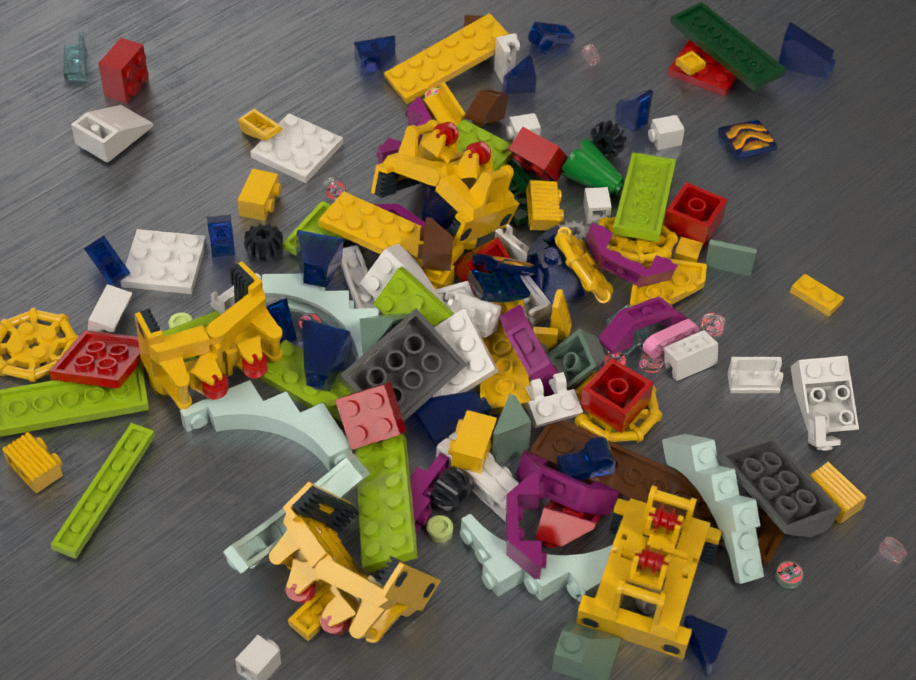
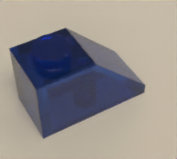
[354,35,396,74]
[615,89,653,133]
[84,236,131,286]

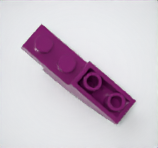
[410,453,449,538]

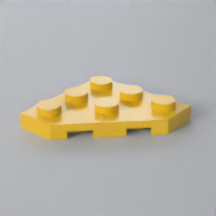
[629,259,707,307]

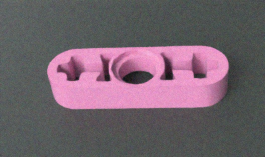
[642,319,699,358]

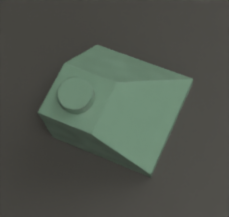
[547,328,606,391]
[552,621,622,680]

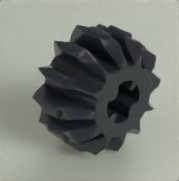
[589,120,627,158]
[244,222,284,261]
[431,466,474,513]

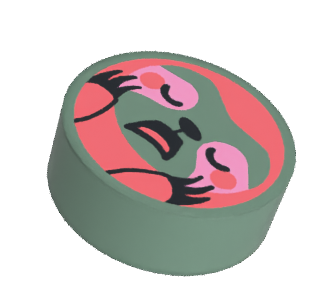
[775,561,804,589]

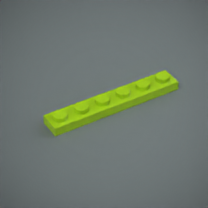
[51,423,155,559]

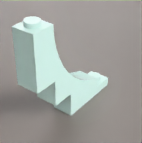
[180,380,352,471]

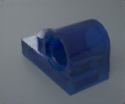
[528,22,576,55]
[207,214,235,258]
[557,437,615,480]

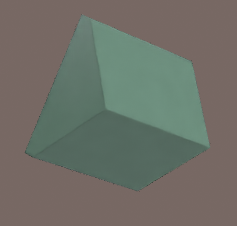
[705,239,757,276]
[360,313,410,354]
[492,394,531,464]

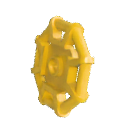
[598,216,678,265]
[555,227,613,304]
[0,307,79,383]
[574,371,663,443]

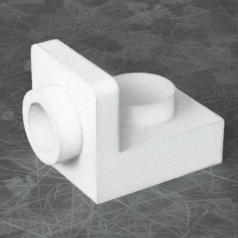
[807,412,841,450]

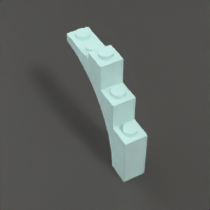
[262,273,379,360]
[662,434,764,584]
[223,454,370,574]
[460,514,613,602]

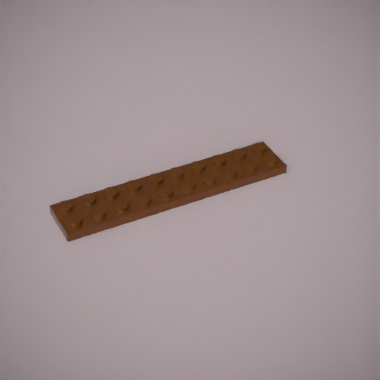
[529,420,785,567]

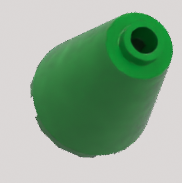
[561,138,624,196]

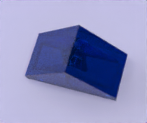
[502,55,537,94]
[266,296,297,344]
[683,615,728,677]

